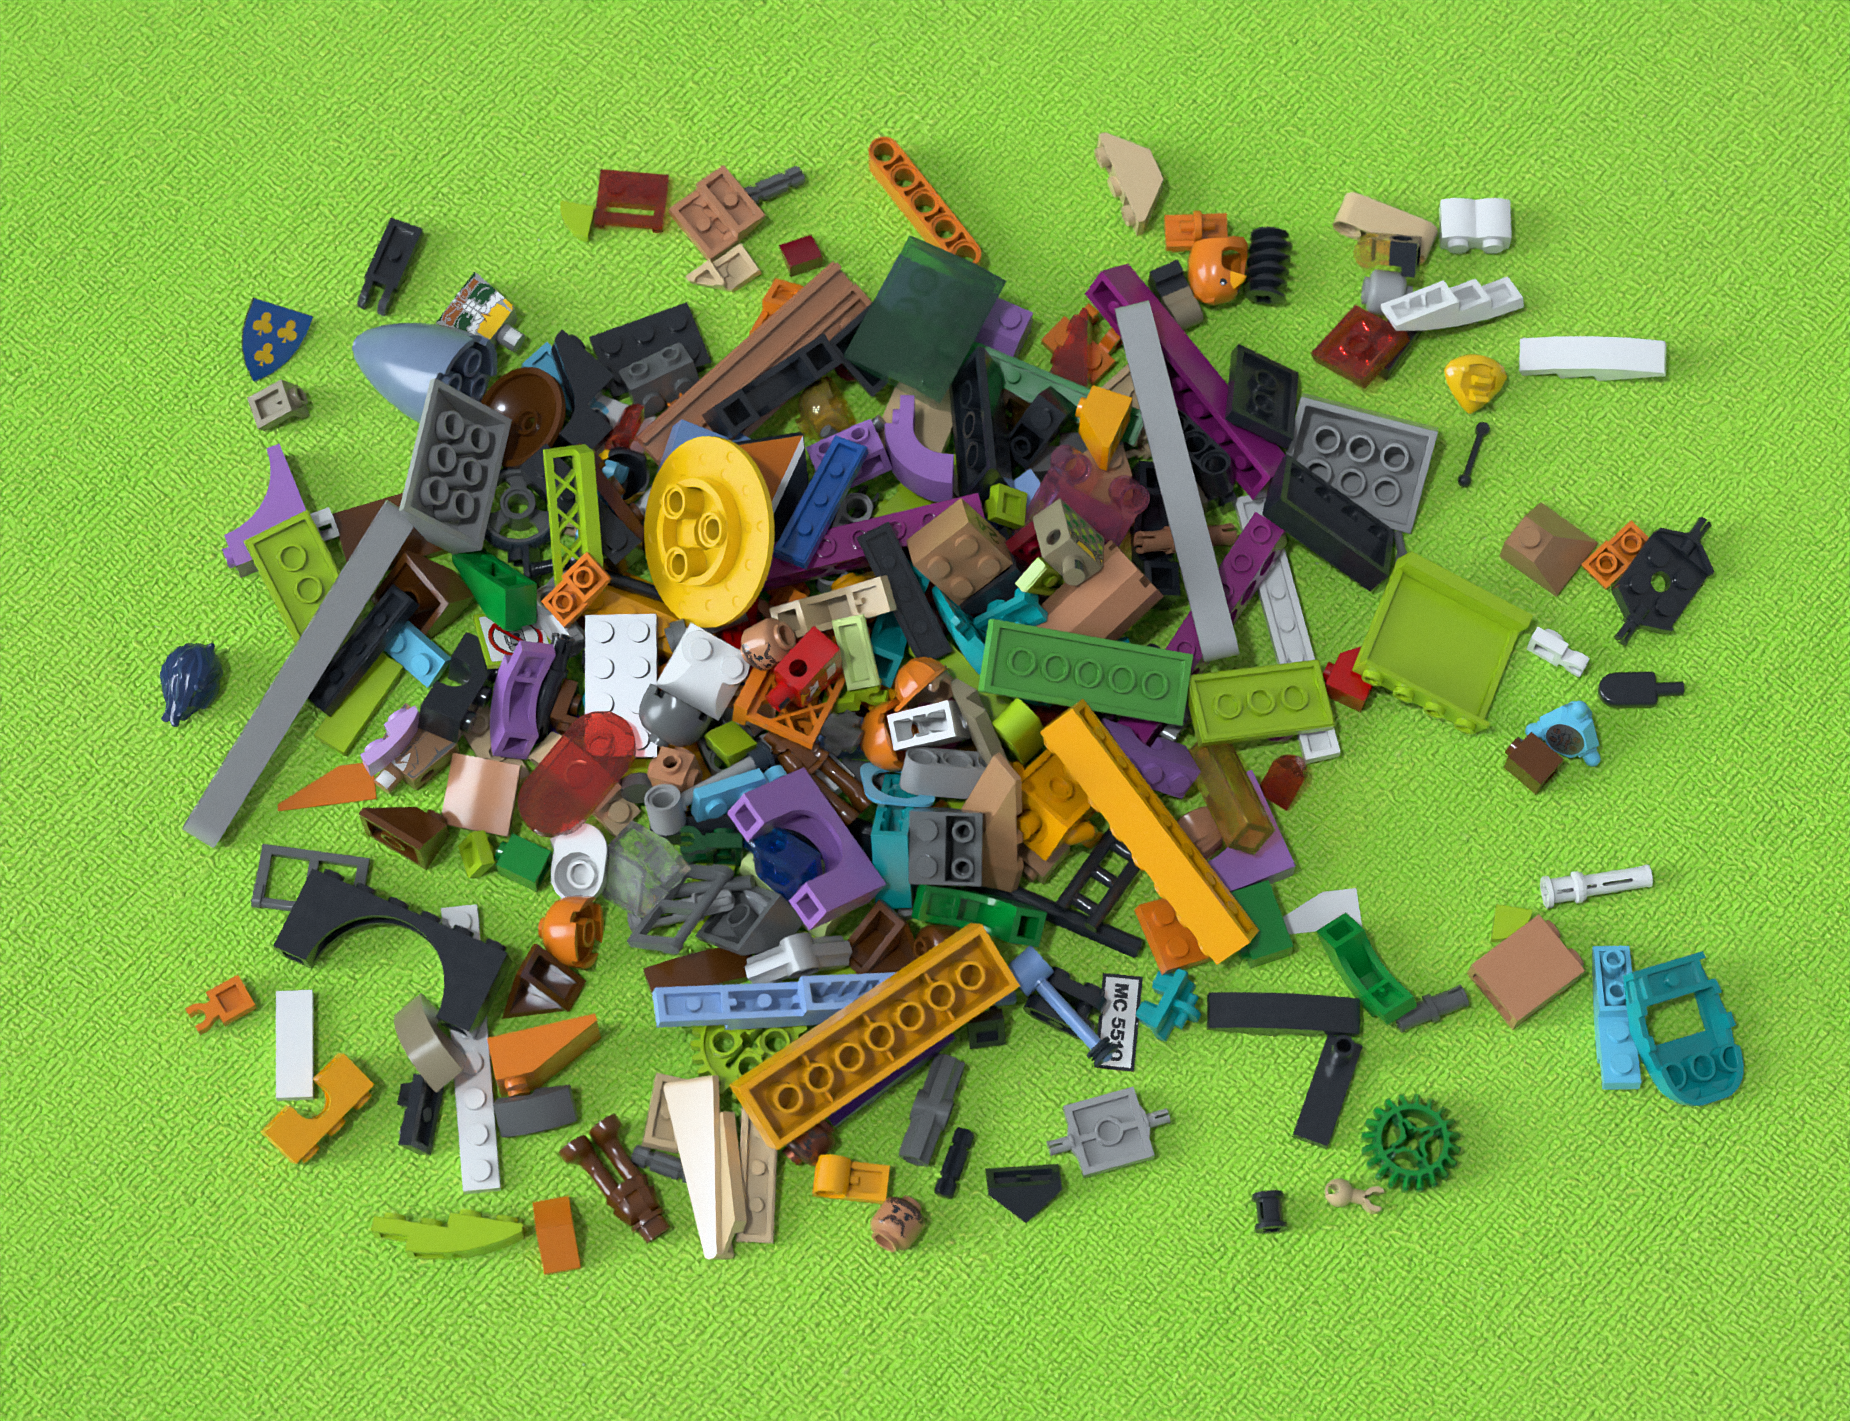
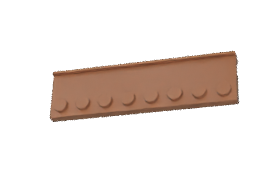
[634,261,872,466]

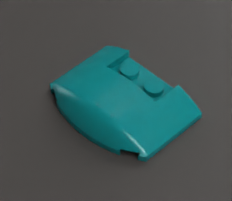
[931,585,1053,708]

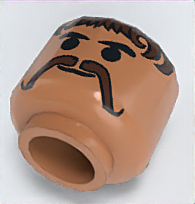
[740,618,796,671]
[870,1196,925,1252]

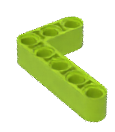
[904,640,1045,765]

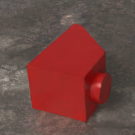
[1323,646,1373,713]

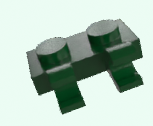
[680,826,743,866]

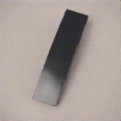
[1207,992,1360,1037]

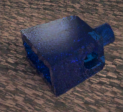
[743,827,823,906]

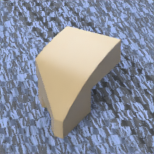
[685,243,762,292]

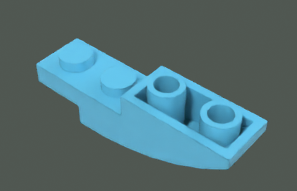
[1592,946,1641,1090]

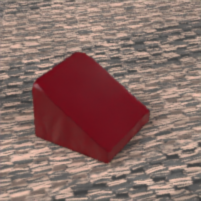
[779,235,823,277]

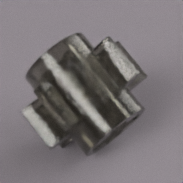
[820,709,865,756]

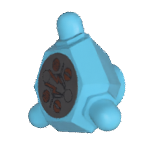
[1525,701,1601,767]

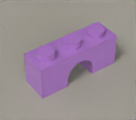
[1101,718,1201,799]

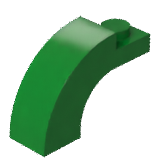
[1316,912,1417,1026]

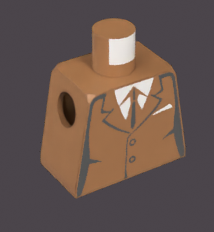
[373,703,460,794]

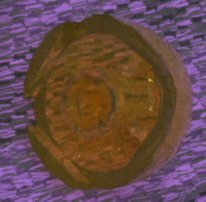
[795,375,857,442]

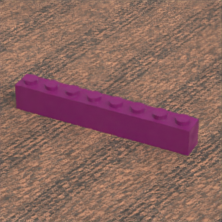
[1085,264,1285,500]

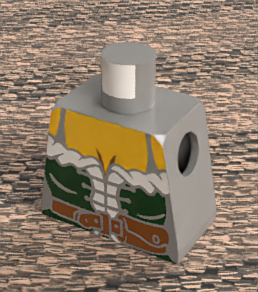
[436,272,525,352]

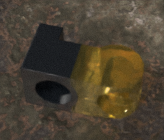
[1353,232,1422,278]

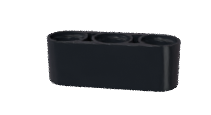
[1177,410,1235,497]

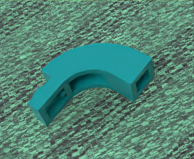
[870,559,930,688]

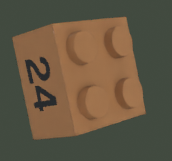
[906,498,1013,606]

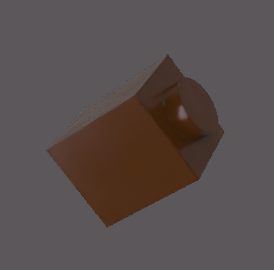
[1504,732,1564,795]

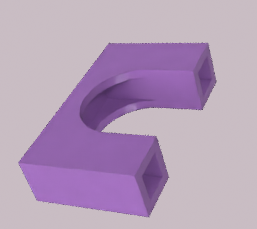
[727,767,886,931]

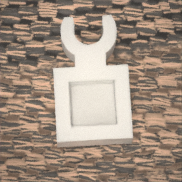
[1526,627,1590,677]

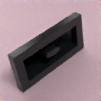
[985,1164,1062,1223]

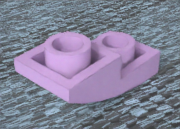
[360,705,419,777]

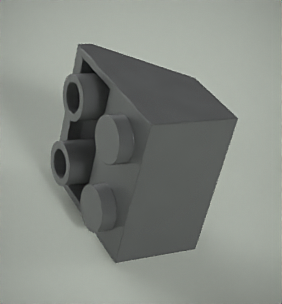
[908,807,983,886]

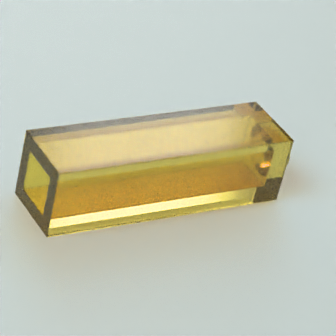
[1188,742,1275,855]

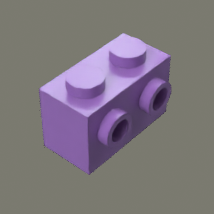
[805,419,893,488]

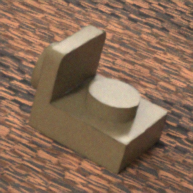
[247,380,309,431]

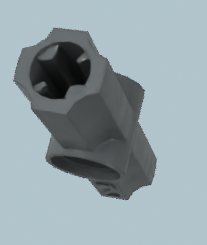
[898,1053,965,1167]

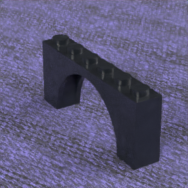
[273,868,513,1040]

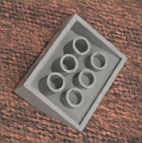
[399,378,512,554]
[1286,393,1438,534]

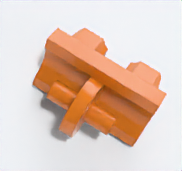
[1164,210,1228,252]

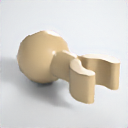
[1325,1178,1384,1214]

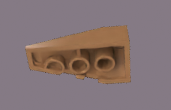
[962,752,1023,892]

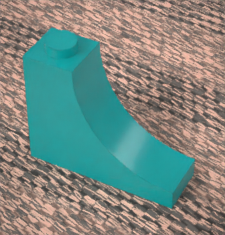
[871,774,918,909]

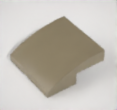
[951,678,1009,765]

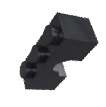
[418,632,499,744]

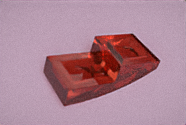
[604,403,644,450]

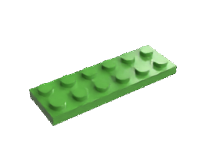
[978,619,1193,726]

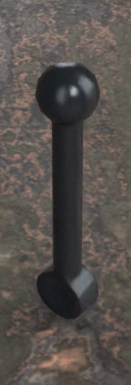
[1458,422,1490,487]

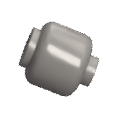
[1361,269,1413,316]

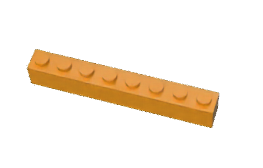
[1040,699,1259,965]

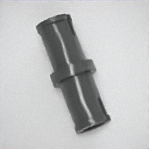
[1395,984,1469,1033]

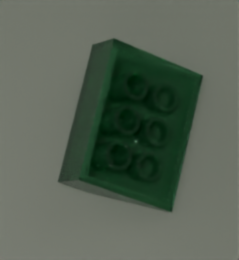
[843,235,1007,409]

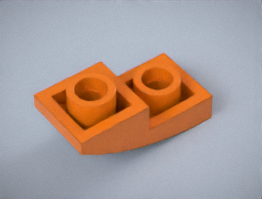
[1581,520,1649,590]
[541,552,612,628]

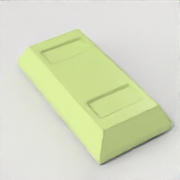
[831,614,880,691]

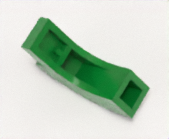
[911,884,1047,948]

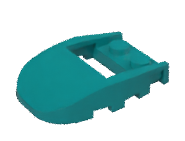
[1623,951,1744,1106]

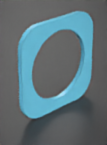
[860,763,935,808]

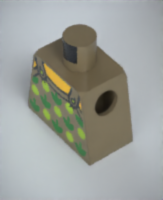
[1033,498,1104,586]

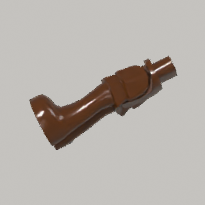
[763,723,881,828]
[559,1113,671,1244]

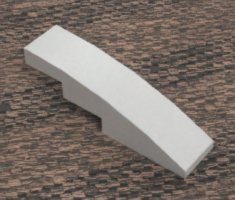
[1381,276,1524,331]
[1519,336,1667,381]

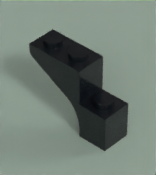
[551,329,615,459]

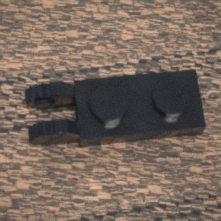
[357,218,424,316]

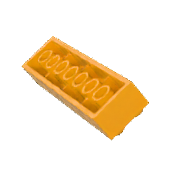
[729,923,1020,1150]

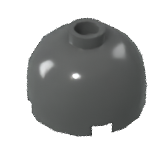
[639,683,713,748]

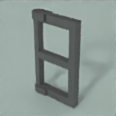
[251,844,370,911]
[627,864,734,954]

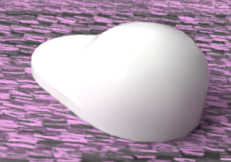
[551,823,608,898]

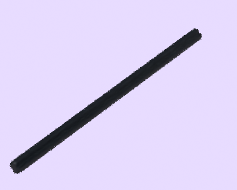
[847,817,1143,958]

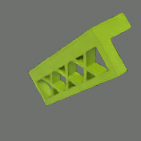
[543,444,605,591]

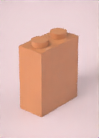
[1467,915,1585,1030]

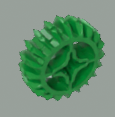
[1361,1094,1461,1193]

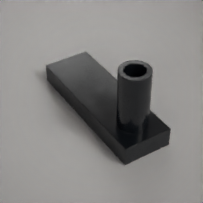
[1292,1035,1363,1149]

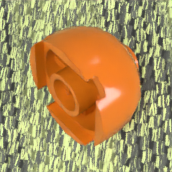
[859,699,919,772]
[538,895,604,969]

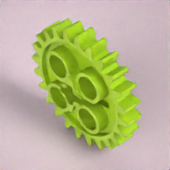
[690,1025,807,1103]

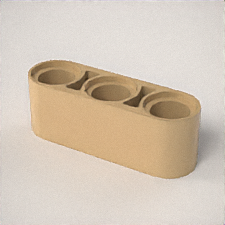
[1333,192,1438,264]

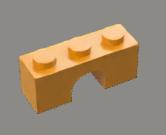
[260,1053,375,1164]

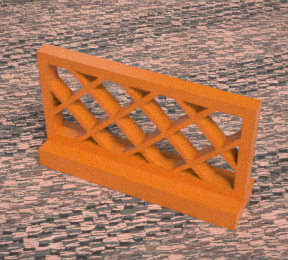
[732,590,871,750]

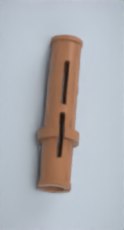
[1134,523,1237,554]

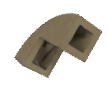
[394,993,467,1092]

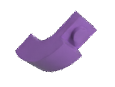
[884,395,954,502]
[490,640,556,759]

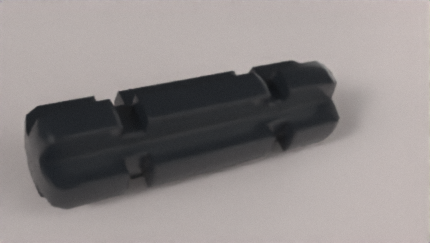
[934,1127,974,1199]

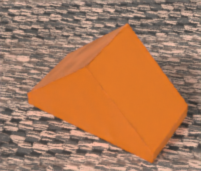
[532,1196,581,1275]

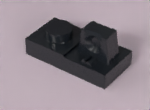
[397,1074,444,1155]

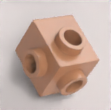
[647,746,703,806]

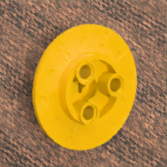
[644,436,774,628]

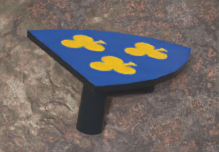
[241,297,313,382]

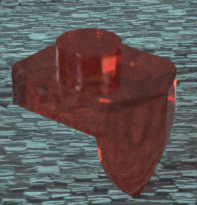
[1260,754,1308,811]

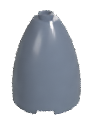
[352,323,497,424]

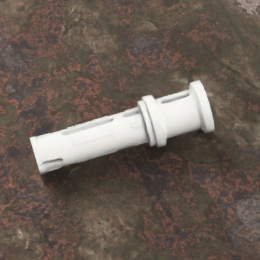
[1540,865,1653,908]

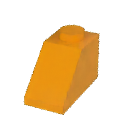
[1075,385,1133,471]

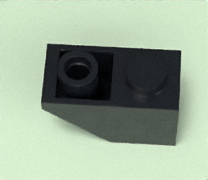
[1008,386,1077,470]

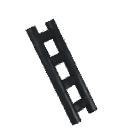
[1054,827,1140,932]

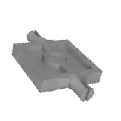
[1046,1087,1171,1178]

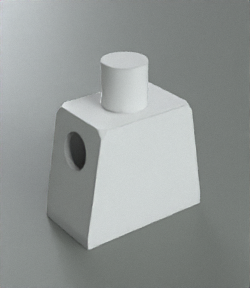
[887,700,970,751]

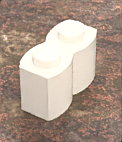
[1439,198,1511,254]

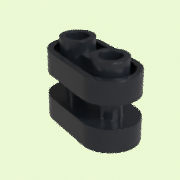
[1023,966,1107,1040]

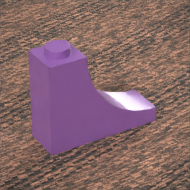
[222,443,306,578]
[1208,770,1295,892]

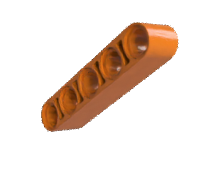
[869,137,981,281]

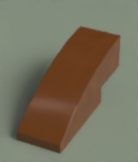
[643,947,752,999]

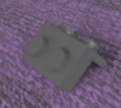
[618,343,699,420]

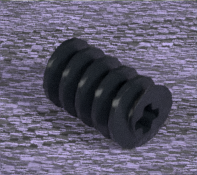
[1243,227,1293,304]

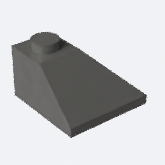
[695,886,804,955]

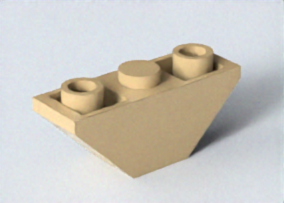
[1094,132,1163,236]

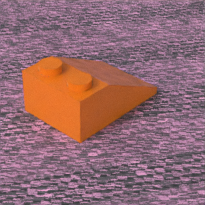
[487,1013,601,1097]

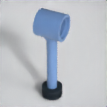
[1007,945,1118,1067]

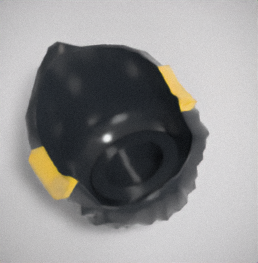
[599,446,650,504]

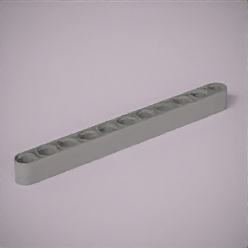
[1115,300,1240,663]
[182,500,414,848]

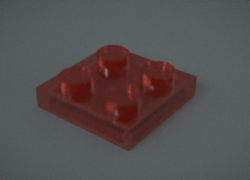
[1311,305,1409,389]

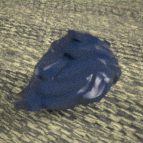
[159,643,223,727]

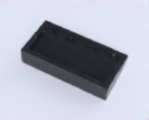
[1262,454,1394,591]

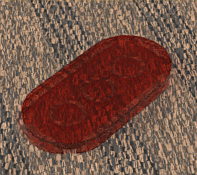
[518,711,636,837]

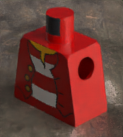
[765,626,843,712]

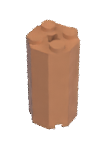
[1036,540,1164,641]

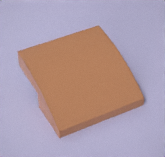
[669,165,765,263]
[441,753,522,836]

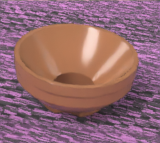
[1177,806,1227,860]

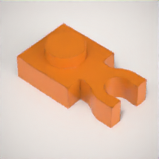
[185,975,257,1035]

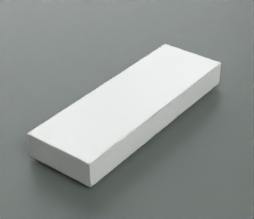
[276,990,314,1101]

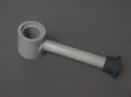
[644,742,775,835]

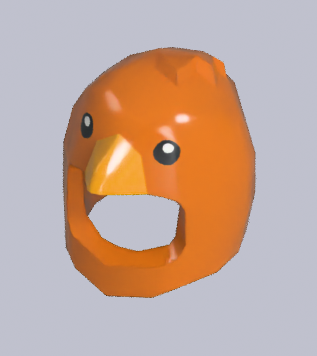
[1188,236,1248,306]

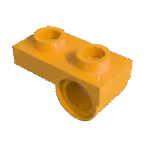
[812,1154,890,1204]

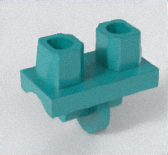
[974,588,1048,633]
[1136,968,1202,1042]

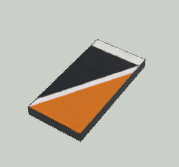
[734,432,809,542]

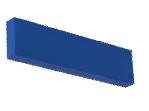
[773,435,869,569]

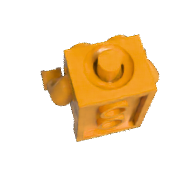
[1010,749,1104,861]

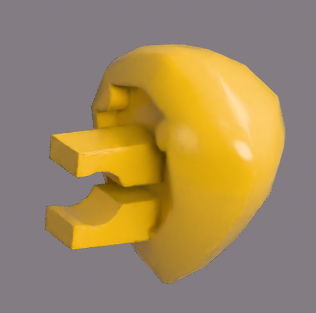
[1444,354,1507,414]

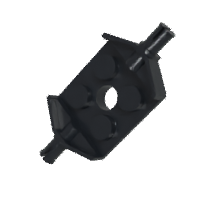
[1612,517,1714,645]

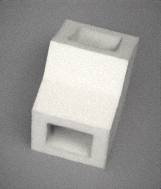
[310,507,340,541]

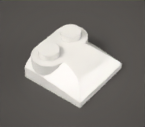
[655,622,751,720]

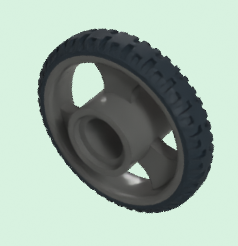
[484,467,562,551]

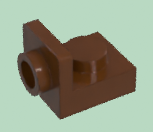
[550,678,585,739]

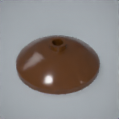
[481,367,566,469]

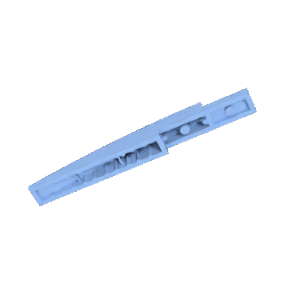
[652,972,1017,1030]

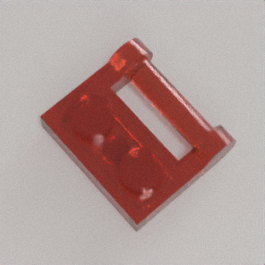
[594,169,669,234]

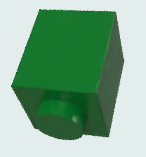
[494,833,553,892]

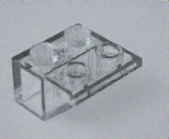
[602,820,691,920]

